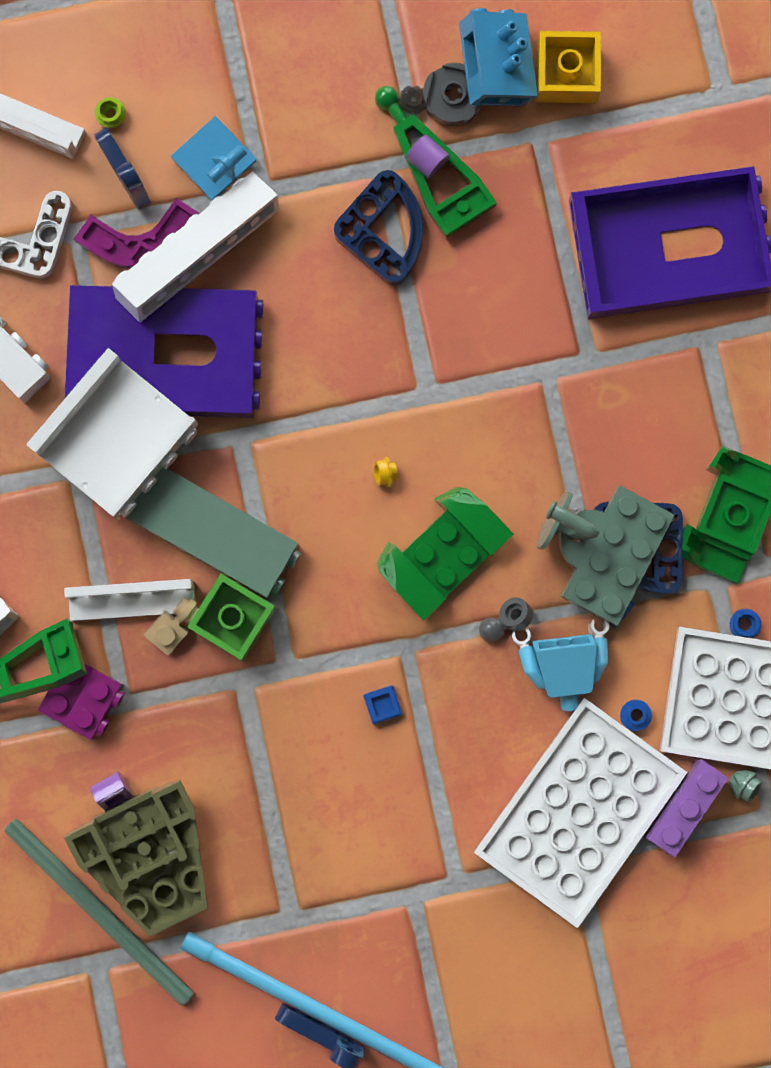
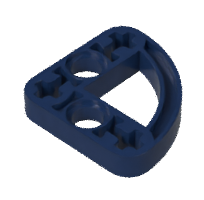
[334,170,423,285]
[594,502,683,594]

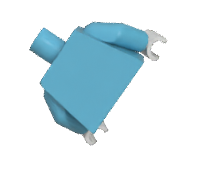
[512,619,609,711]

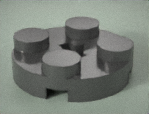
[423,63,482,126]

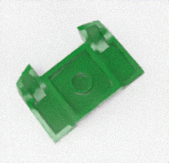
[681,446,771,584]
[377,487,514,621]

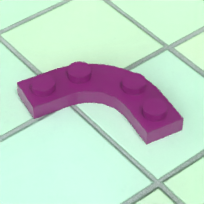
[74,198,200,269]

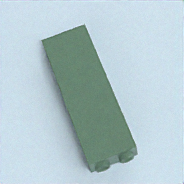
[125,467,301,600]

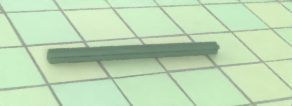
[4,819,194,1006]

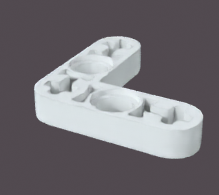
[0,191,73,279]

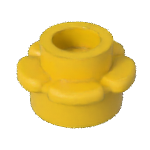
[373,457,397,487]

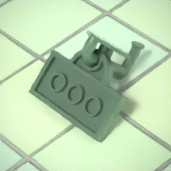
[536,485,674,626]

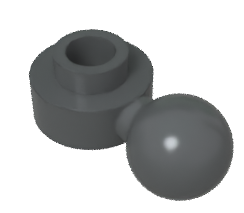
[479,597,533,642]

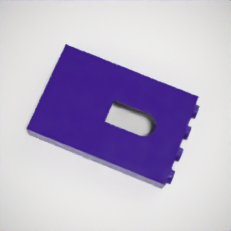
[569,166,771,319]
[65,285,263,418]

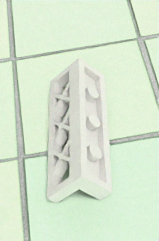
[0,94,86,159]
[64,579,195,622]

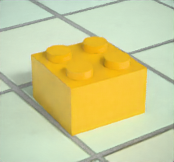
[536,31,601,103]

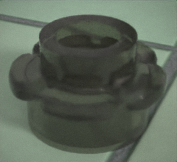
[399,86,427,115]

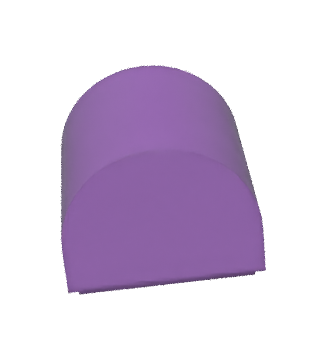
[407,135,450,180]
[90,771,134,811]

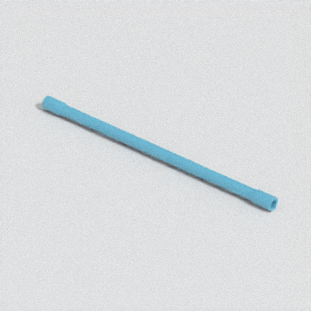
[180,932,443,1068]

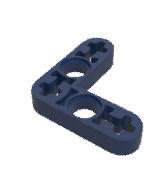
[94,127,151,210]
[275,1003,364,1068]

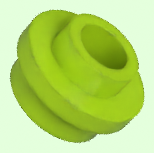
[95,97,126,128]

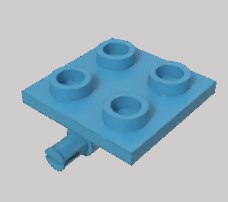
[171,116,257,201]

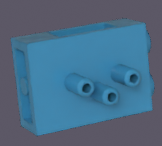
[459,8,538,106]

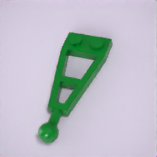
[375,86,497,239]
[0,618,87,704]

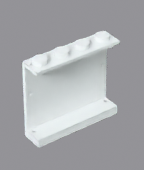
[26,348,198,520]

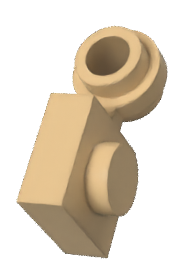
[144,598,199,655]

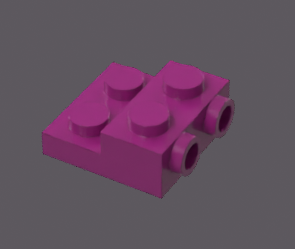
[37,663,125,740]

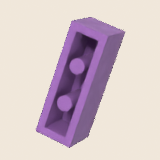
[644,759,729,857]

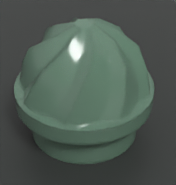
[729,770,763,803]

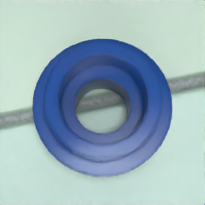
[729,609,761,639]
[620,700,652,731]

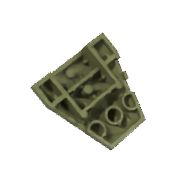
[64,779,208,936]

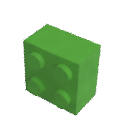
[188,573,277,662]

